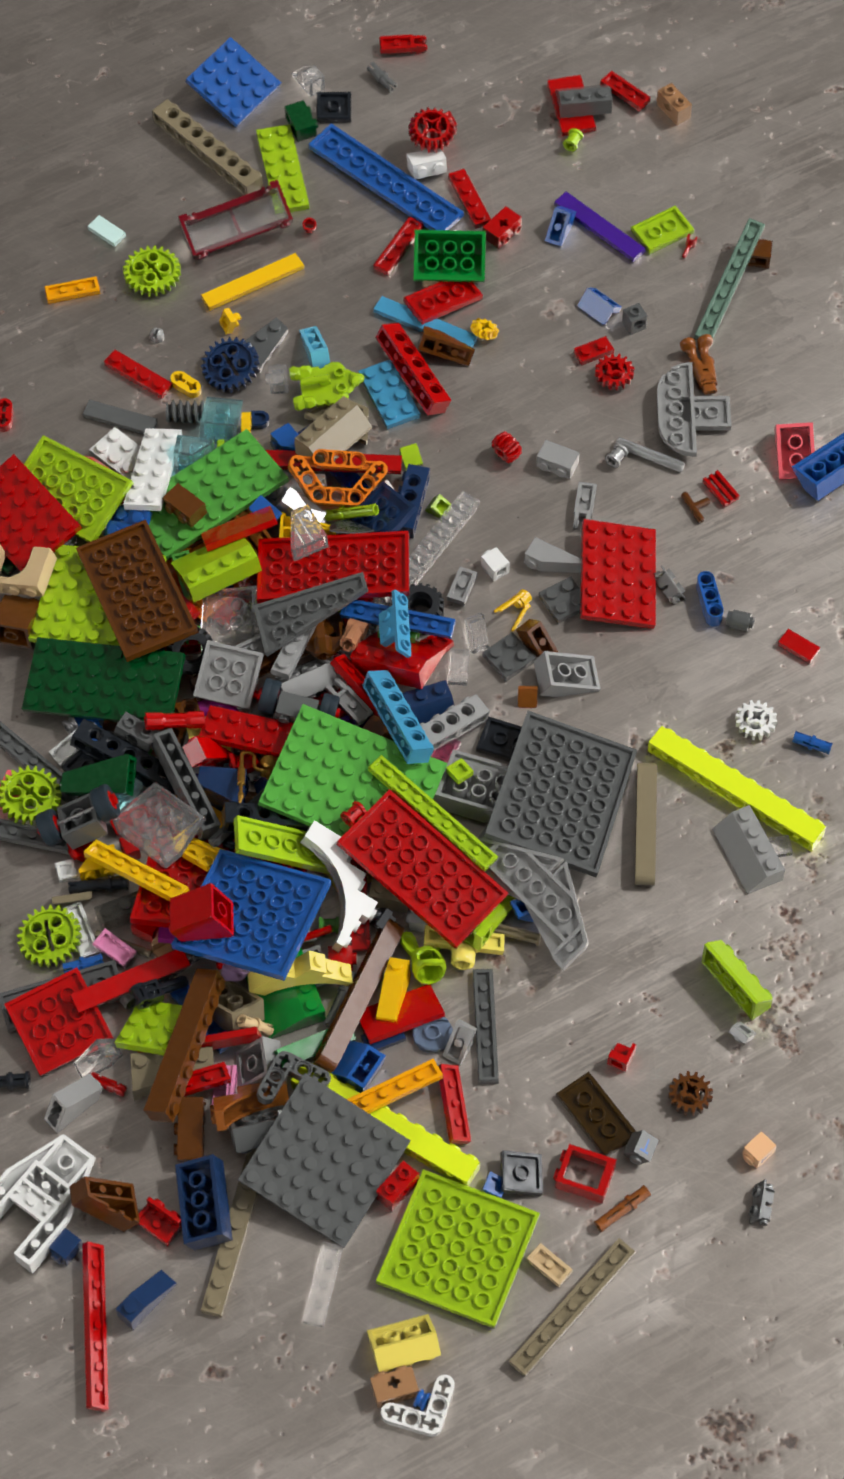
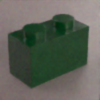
[284,100,318,142]

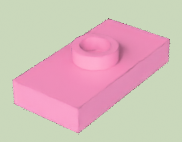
[93,928,137,968]

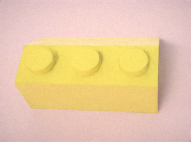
[367,1314,441,1372]

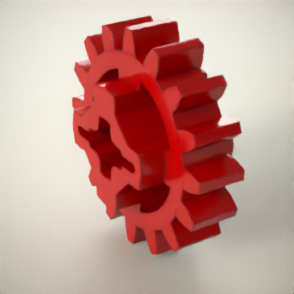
[595,353,634,390]

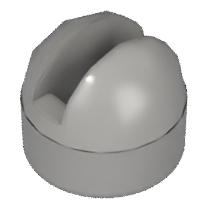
[150,327,164,343]

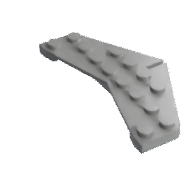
[479,838,589,971]

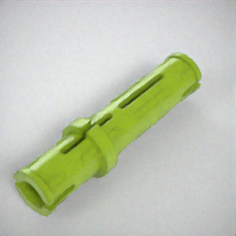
[324,503,379,521]

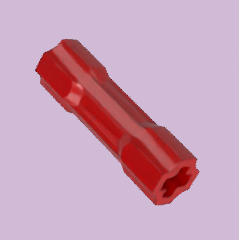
[144,711,205,730]

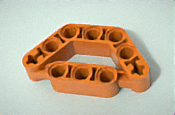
[288,449,388,507]

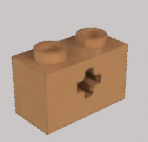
[656,83,692,126]
[370,1366,419,1409]

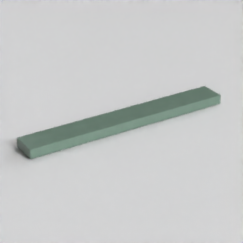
[694,218,765,340]

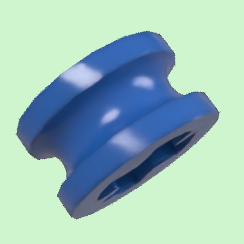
[413,1389,431,1411]

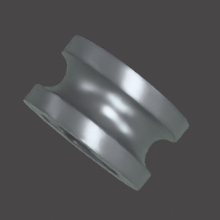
[62,717,78,735]

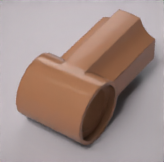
[339,618,369,652]

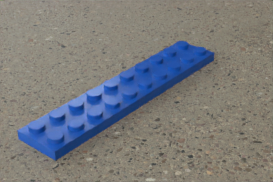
[308,123,464,230]

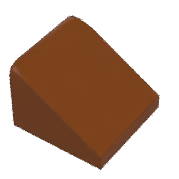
[518,686,538,708]

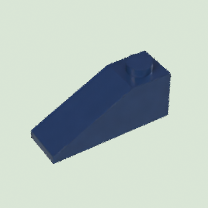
[116,1270,177,1330]

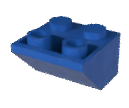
[331,1040,386,1093]

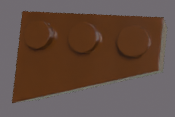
[173,1097,206,1161]
[69,1176,140,1232]

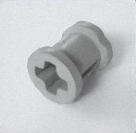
[605,443,629,468]

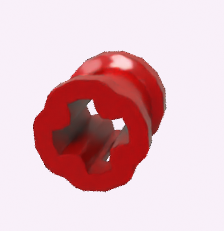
[340,801,367,827]

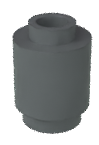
[726,610,755,632]

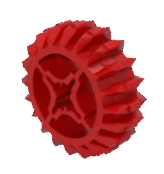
[408,107,455,153]

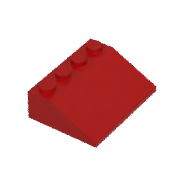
[350,631,446,690]

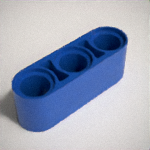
[696,571,724,627]

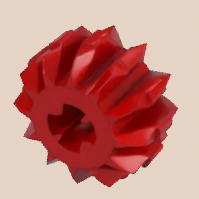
[491,431,522,463]

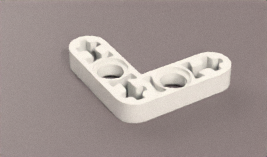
[381,1375,454,1437]

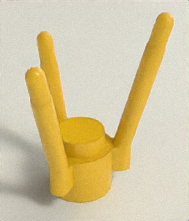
[494,589,532,631]

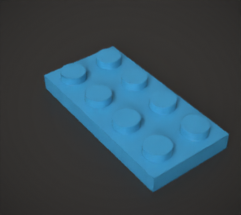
[358,360,420,430]

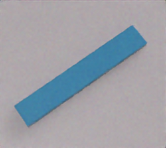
[374,296,478,347]

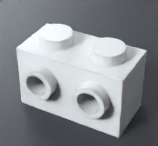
[407,148,447,179]

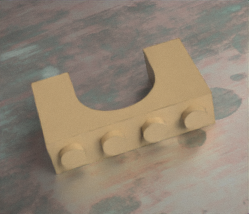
[0,545,57,597]

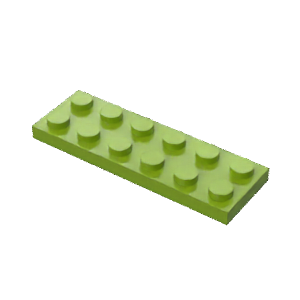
[256,124,310,215]
[234,815,331,875]

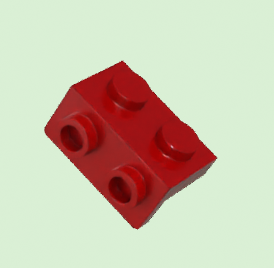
[137,1197,182,1246]

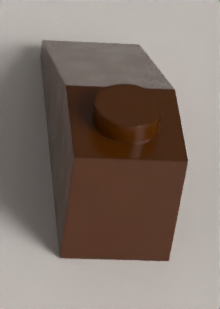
[418,326,475,366]

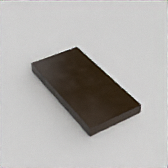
[556,1072,636,1157]

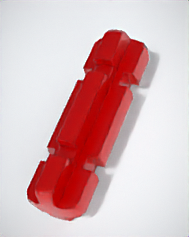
[91,1072,127,1097]

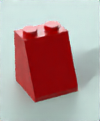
[169,883,234,942]

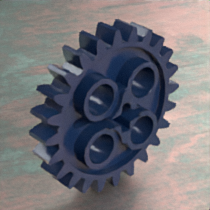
[201,337,260,393]

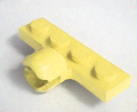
[423,925,505,970]

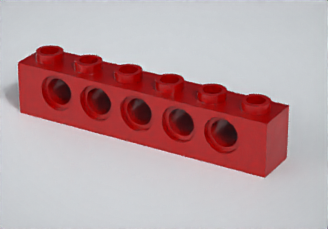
[375,323,452,415]

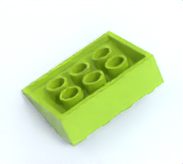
[171,538,262,602]

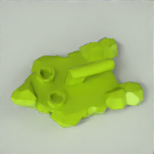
[289,362,365,411]

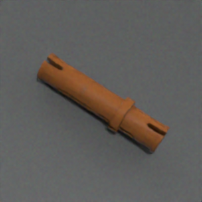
[594,1185,651,1233]

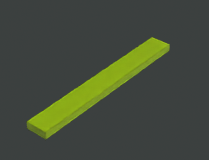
[368,755,498,872]

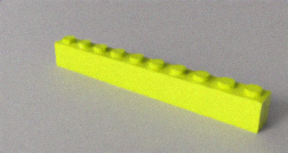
[648,726,826,852]
[291,1063,480,1186]

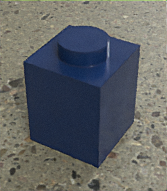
[49,1228,82,1266]

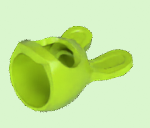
[400,932,447,985]

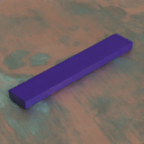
[554,191,646,262]

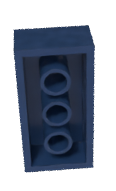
[175,1154,233,1250]

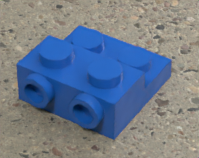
[104,505,153,536]

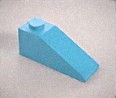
[299,326,330,368]

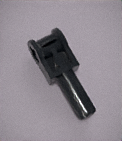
[129,975,189,1010]

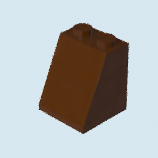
[0,595,40,649]

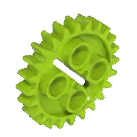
[123,245,181,297]
[0,765,62,826]
[17,905,83,968]

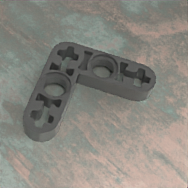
[256,1051,331,1105]

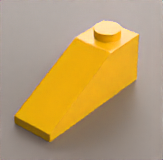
[376,957,411,1022]

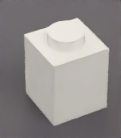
[481,547,510,581]

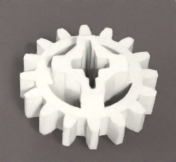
[735,700,777,740]

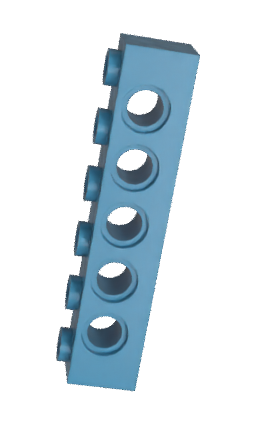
[362,670,434,764]

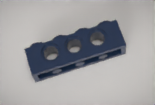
[398,464,430,539]

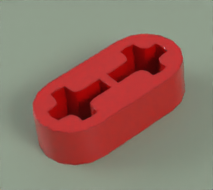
[0,398,13,432]

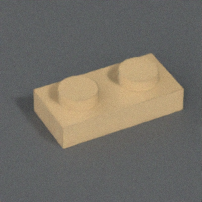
[527,1243,573,1287]

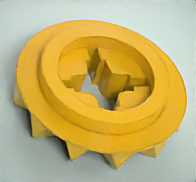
[470,318,499,340]

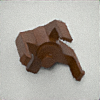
[304,621,344,660]

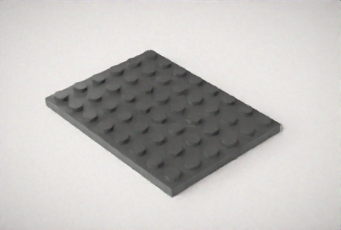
[484,711,637,877]

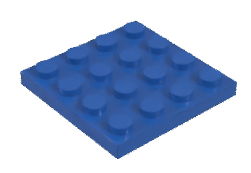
[185,37,281,128]

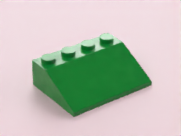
[413,230,486,282]
[245,948,326,1039]

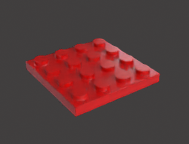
[4,967,114,1077]

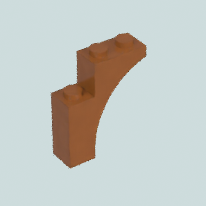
[210,1079,289,1131]

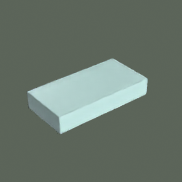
[88,215,126,247]

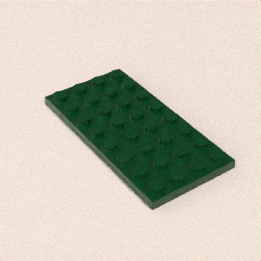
[21,637,185,722]

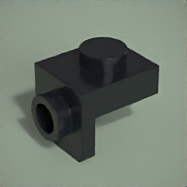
[370,908,396,930]

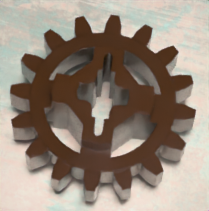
[668,1071,713,1116]

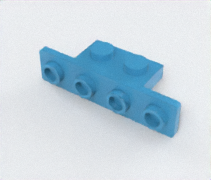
[378,590,411,658]

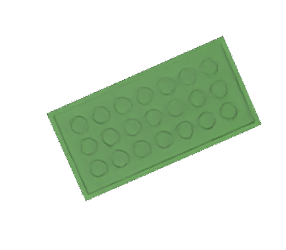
[149,429,289,560]

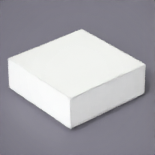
[54,858,79,883]

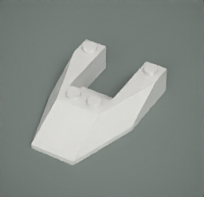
[0,1134,96,1274]

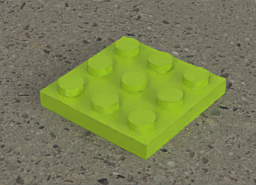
[115,1002,183,1055]

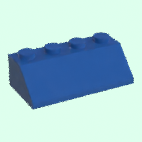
[792,433,844,501]

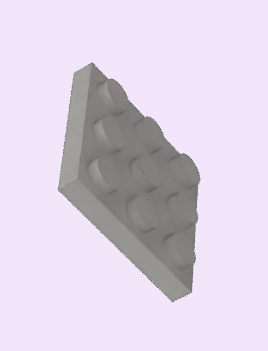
[193,640,264,710]

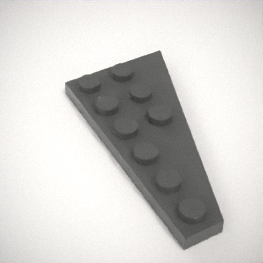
[253,572,368,657]

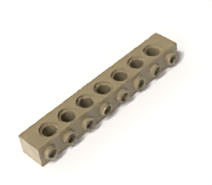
[152,99,263,195]

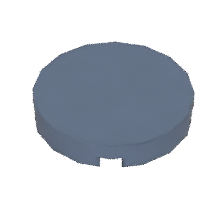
[413,1017,453,1053]

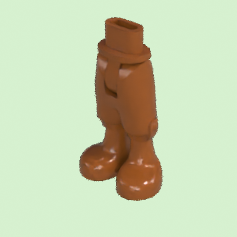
[680,334,717,395]

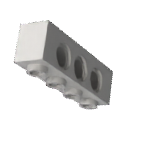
[420,694,490,752]

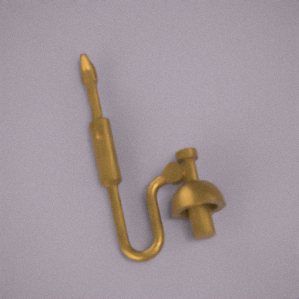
[237,750,278,803]

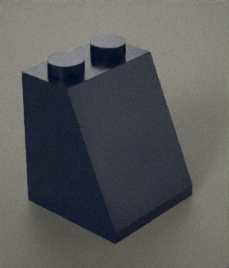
[195,766,249,812]

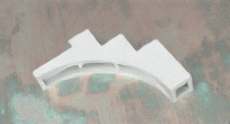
[300,820,378,952]

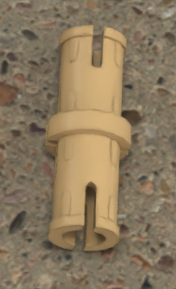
[236,1014,274,1037]

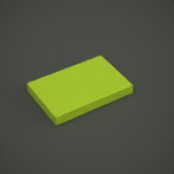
[631,205,694,255]

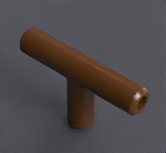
[681,492,710,523]

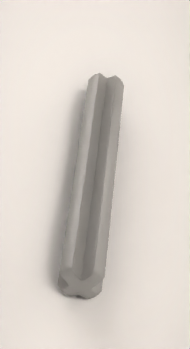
[616,437,685,472]

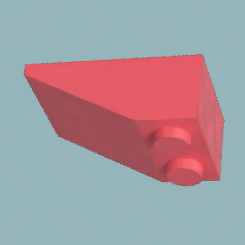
[774,422,815,480]

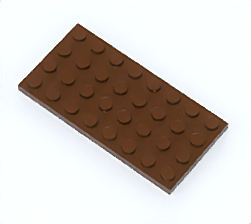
[76,520,199,662]

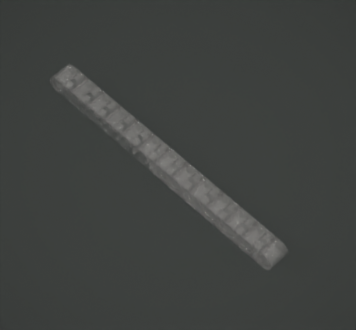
[327,491,480,661]

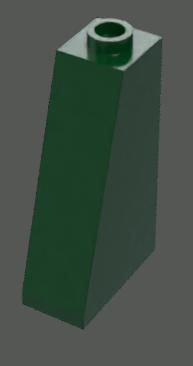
[60,754,137,797]

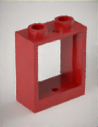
[553,1144,617,1204]

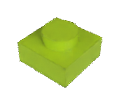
[446,758,474,784]

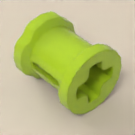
[563,128,583,152]

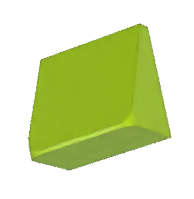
[399,443,423,470]
[425,494,453,520]

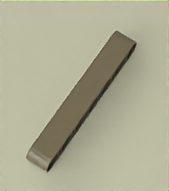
[634,763,657,886]

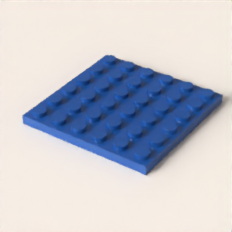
[171,849,331,981]

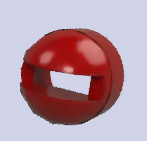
[302,217,317,233]

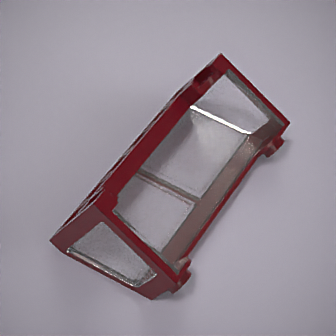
[178,179,293,260]

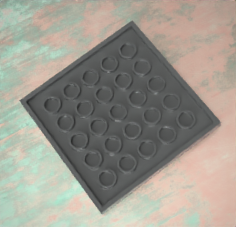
[238,1073,411,1248]

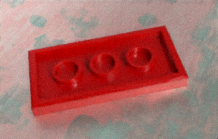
[547,75,596,136]
[403,281,483,325]
[201,506,278,551]
[359,984,445,1044]

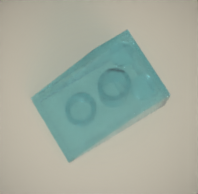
[200,397,243,444]

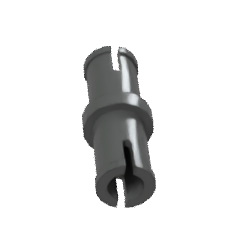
[367,62,397,92]

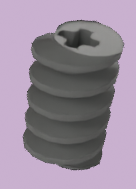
[166,399,204,424]

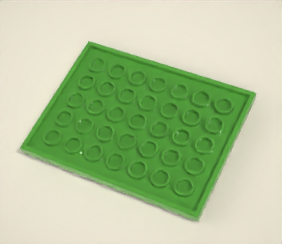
[258,704,448,837]

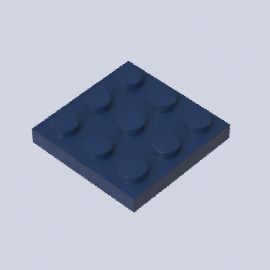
[349,481,418,533]

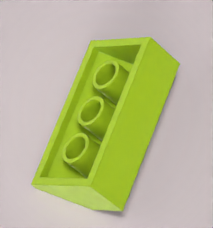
[701,940,773,1021]

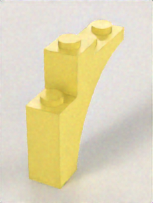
[247,951,353,996]

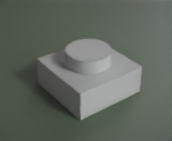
[729,1021,756,1044]

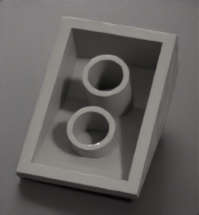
[534,651,601,697]

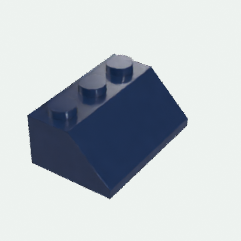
[402,680,455,725]

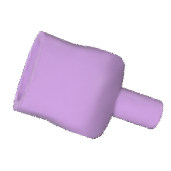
[221,964,251,982]

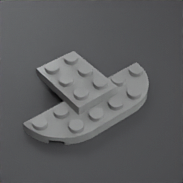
[657,362,731,457]

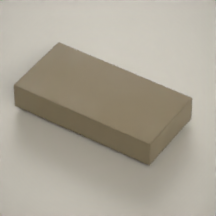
[51,891,93,905]

